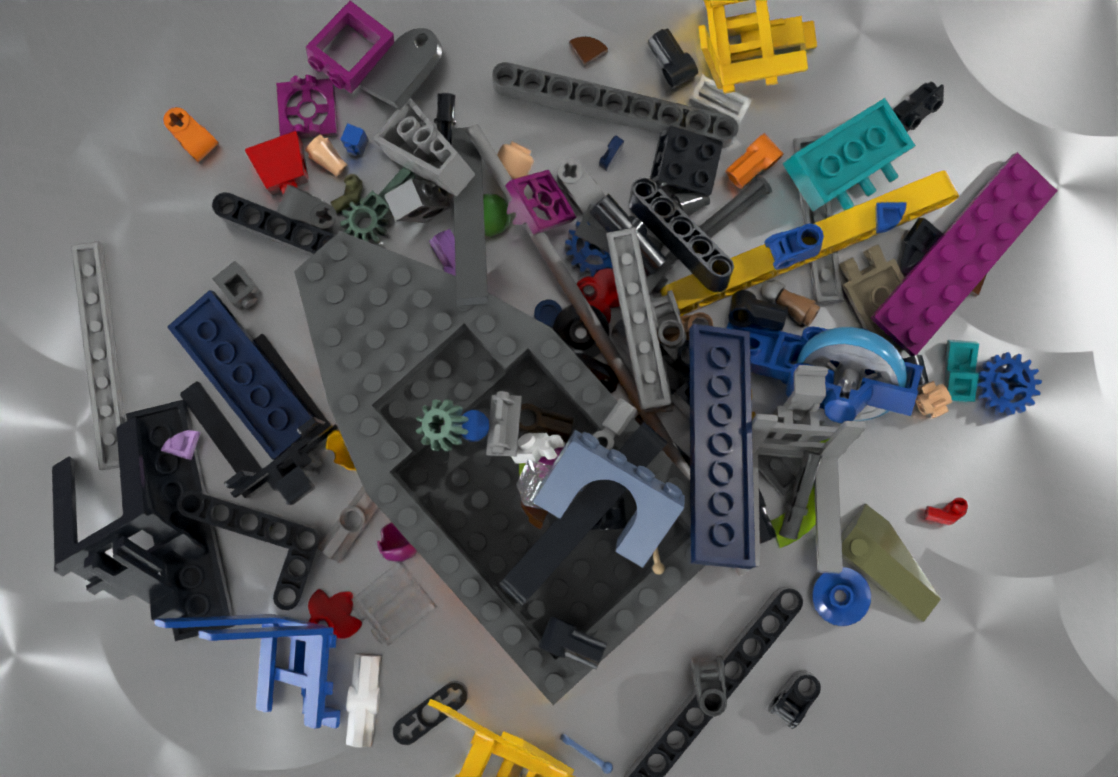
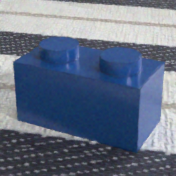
[340,123,369,156]

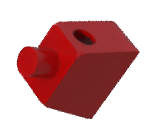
[245,131,309,195]

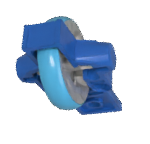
[726,322,924,424]

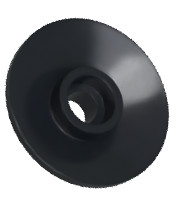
[553,305,610,358]

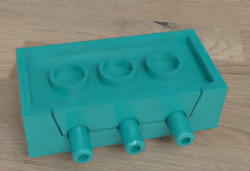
[783,98,916,211]

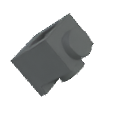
[212,261,261,309]

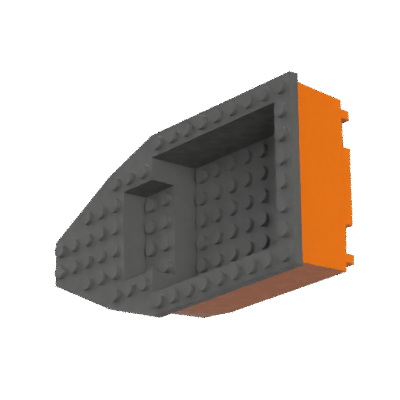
[294,231,706,705]

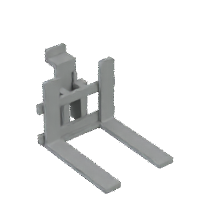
[752,365,866,574]

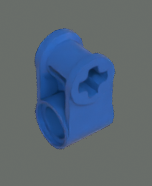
[764,223,824,270]

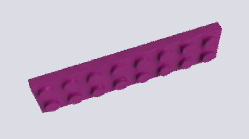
[870,152,1058,356]

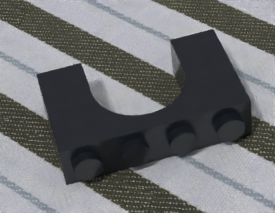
[611,319,690,419]

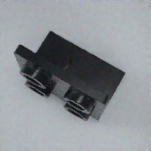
[649,125,723,196]

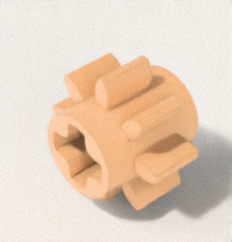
[915,381,952,418]

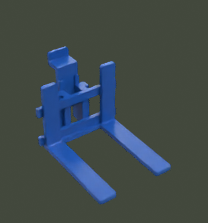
[155,614,341,729]

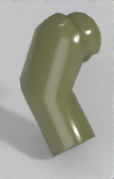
[330,174,363,214]

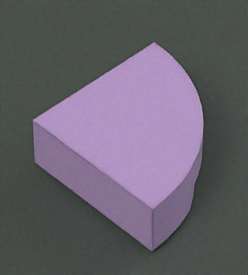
[161,430,201,460]

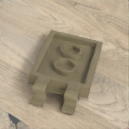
[839,244,904,352]

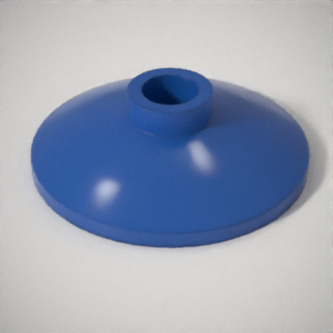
[812,567,871,626]

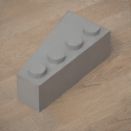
[372,98,475,196]

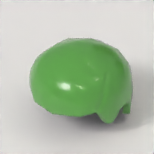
[483,193,511,237]

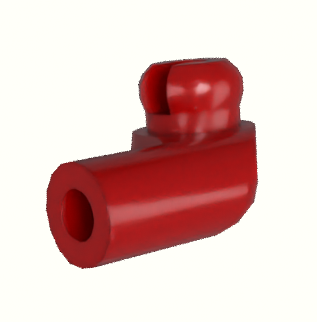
[924,497,968,525]

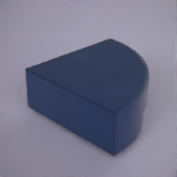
[599,135,624,171]

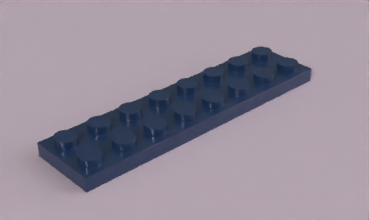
[689,324,756,569]

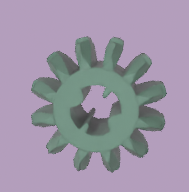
[415,399,469,451]

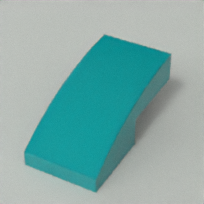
[945,340,979,402]

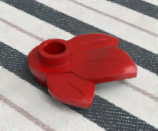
[576,268,620,324]
[308,589,363,639]

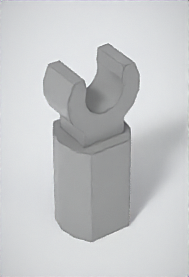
[593,399,637,450]

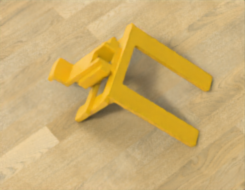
[698,0,817,94]
[427,699,575,777]

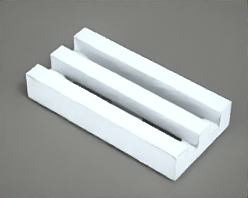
[689,74,753,126]

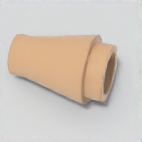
[305,135,348,177]

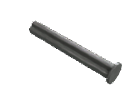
[699,174,772,239]

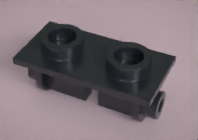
[893,81,944,132]

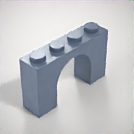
[533,430,685,568]

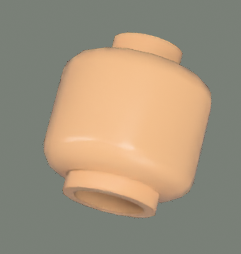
[497,141,534,179]

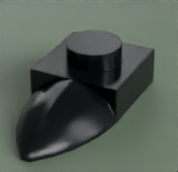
[901,218,943,274]

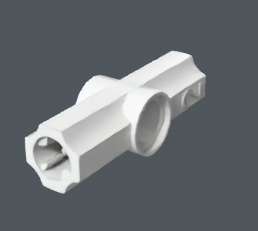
[346,653,381,747]

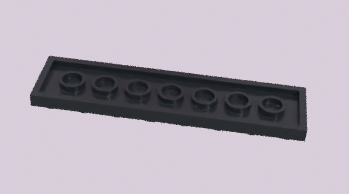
[126,400,235,641]

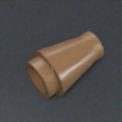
[776,289,821,327]

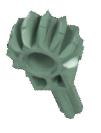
[340,167,416,244]

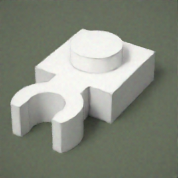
[511,433,565,463]

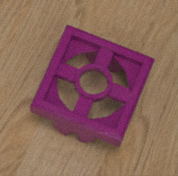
[276,75,338,139]
[505,169,577,235]

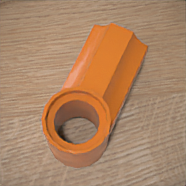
[725,133,784,189]

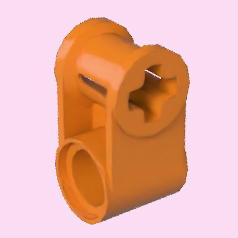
[163,107,219,163]

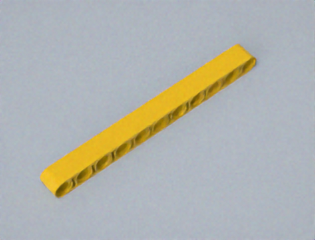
[660,170,959,316]

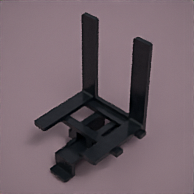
[180,334,339,505]
[52,417,205,622]

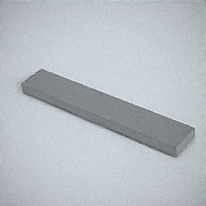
[793,135,844,305]
[606,228,671,410]

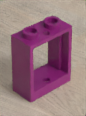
[306,0,394,94]

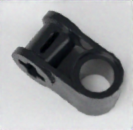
[768,670,821,729]

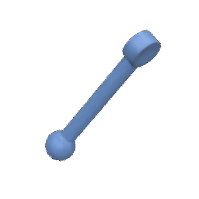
[559,734,613,774]

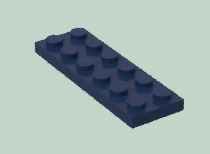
[167,290,314,460]

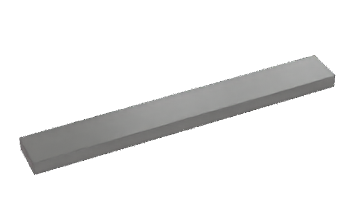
[71,241,125,470]

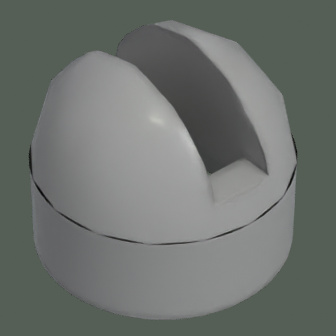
[761,279,786,304]

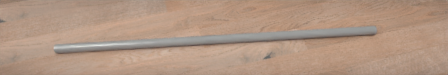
[466,124,751,576]

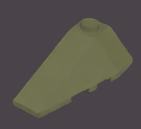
[841,504,941,622]

